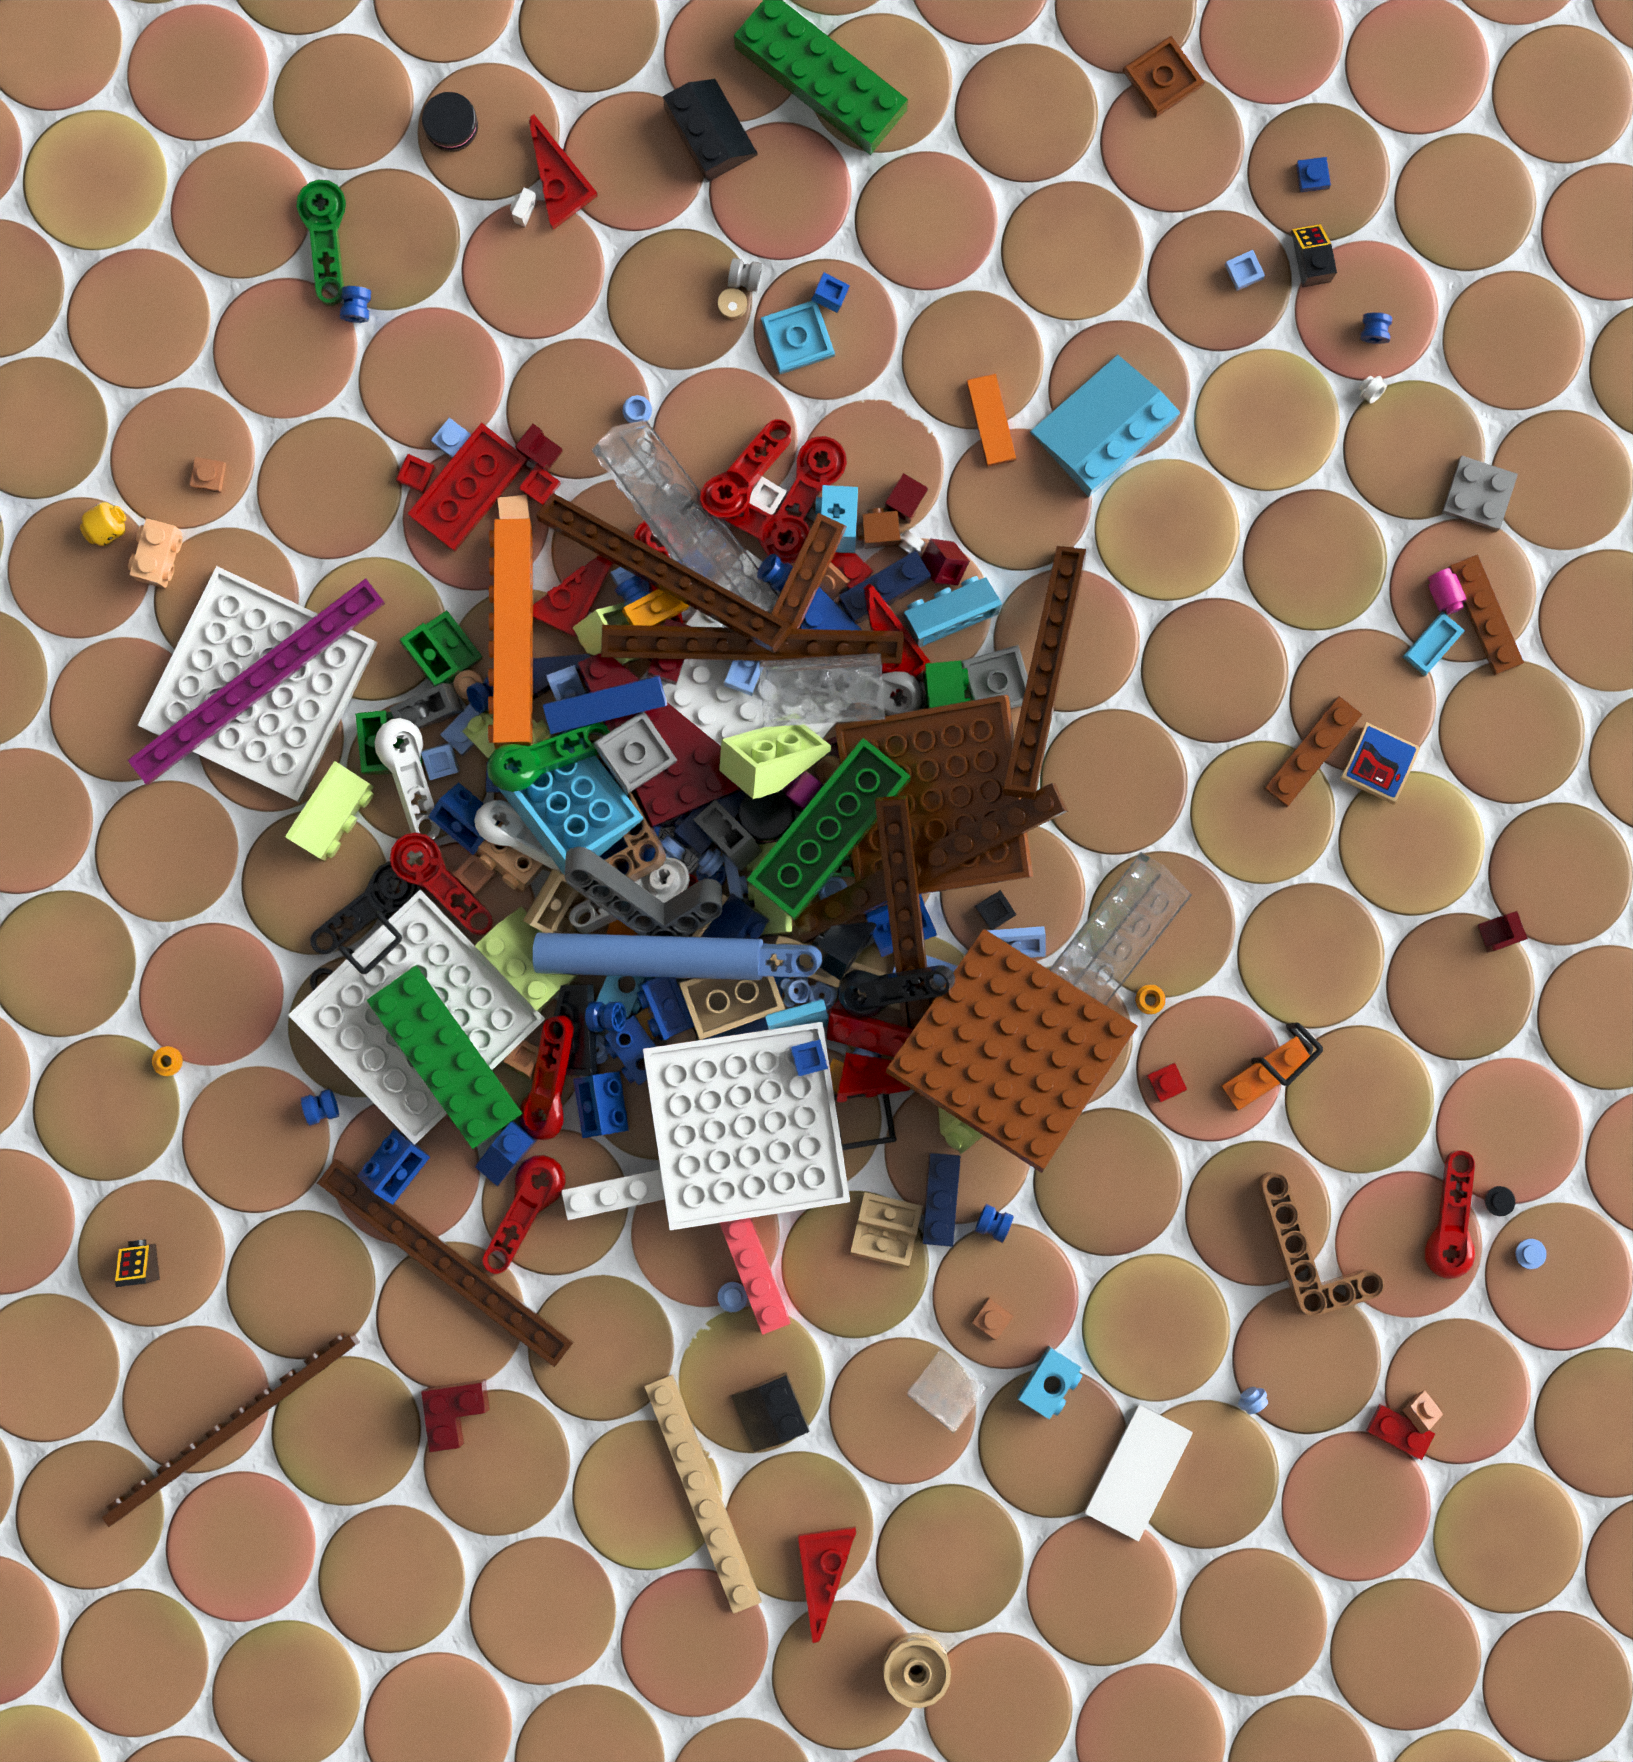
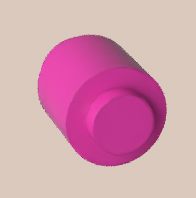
[1428,568,1467,615]

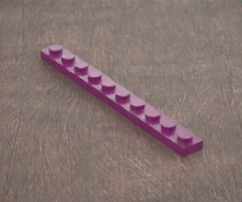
[127,578,385,785]

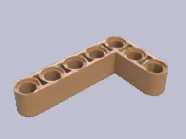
[588,735,666,882]
[1258,1172,1384,1316]

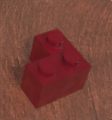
[421,1379,490,1452]

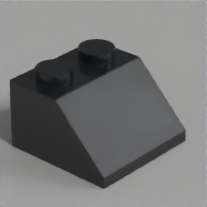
[731,1372,810,1452]

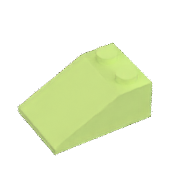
[719,718,831,799]

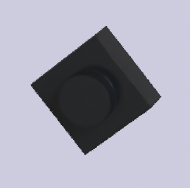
[975,890,1017,930]

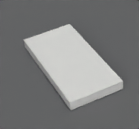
[1084,1404,1193,1541]

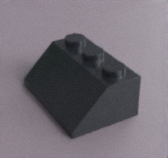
[663,79,758,182]

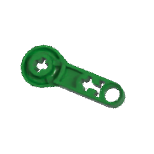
[296,179,346,306]
[486,723,610,792]

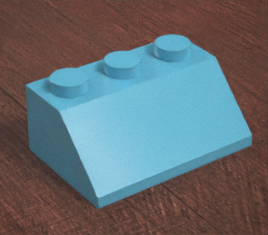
[903,576,1002,647]

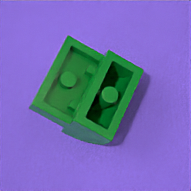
[399,610,483,687]
[355,710,423,775]

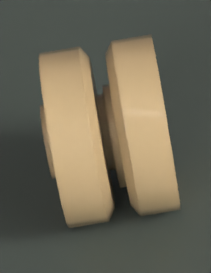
[883,1632,951,1708]

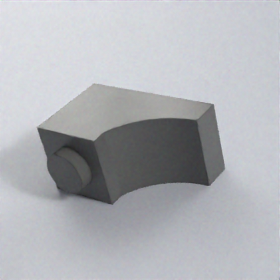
[390,683,464,729]
[693,799,762,872]

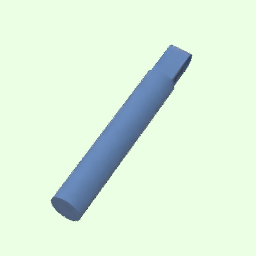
[533,932,822,980]

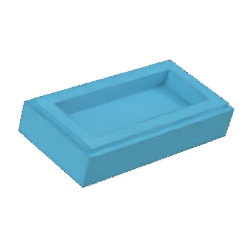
[1402,611,1465,676]

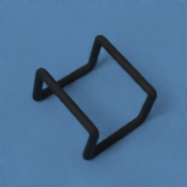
[339,911,402,974]
[1251,1022,1323,1086]
[834,1093,897,1150]

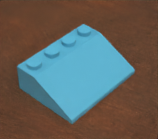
[1030,355,1180,497]
[498,728,643,875]

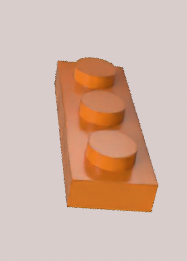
[1221,1036,1310,1111]

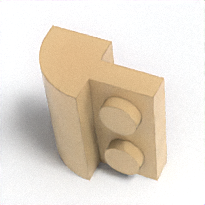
[523,869,588,933]

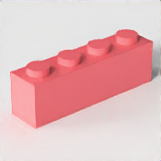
[720,1218,791,1335]

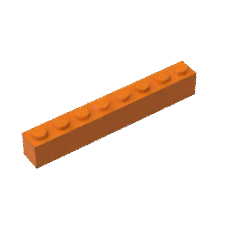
[488,518,533,749]

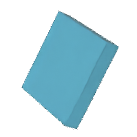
[761,301,835,375]
[765,999,829,1030]

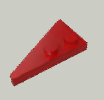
[529,114,598,230]
[533,555,614,638]
[863,584,931,697]
[837,1052,910,1102]
[798,1526,856,1643]

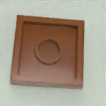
[1123,35,1205,117]

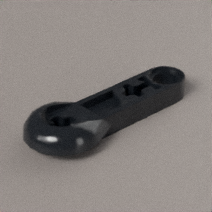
[310,861,420,954]
[838,965,955,1018]

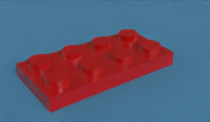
[408,422,528,552]

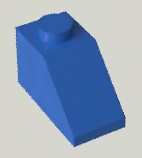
[475,1121,537,1186]

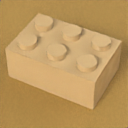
[679,976,785,1040]

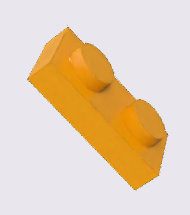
[622,589,689,626]

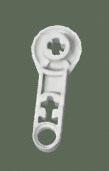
[375,718,440,839]
[474,800,563,874]
[569,858,690,934]

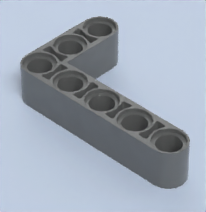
[565,847,722,937]

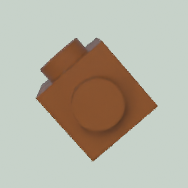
[857,508,900,549]

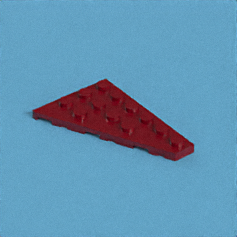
[577,653,741,828]

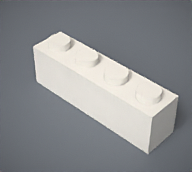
[562,1169,665,1220]

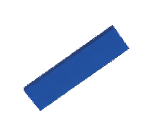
[543,675,668,734]

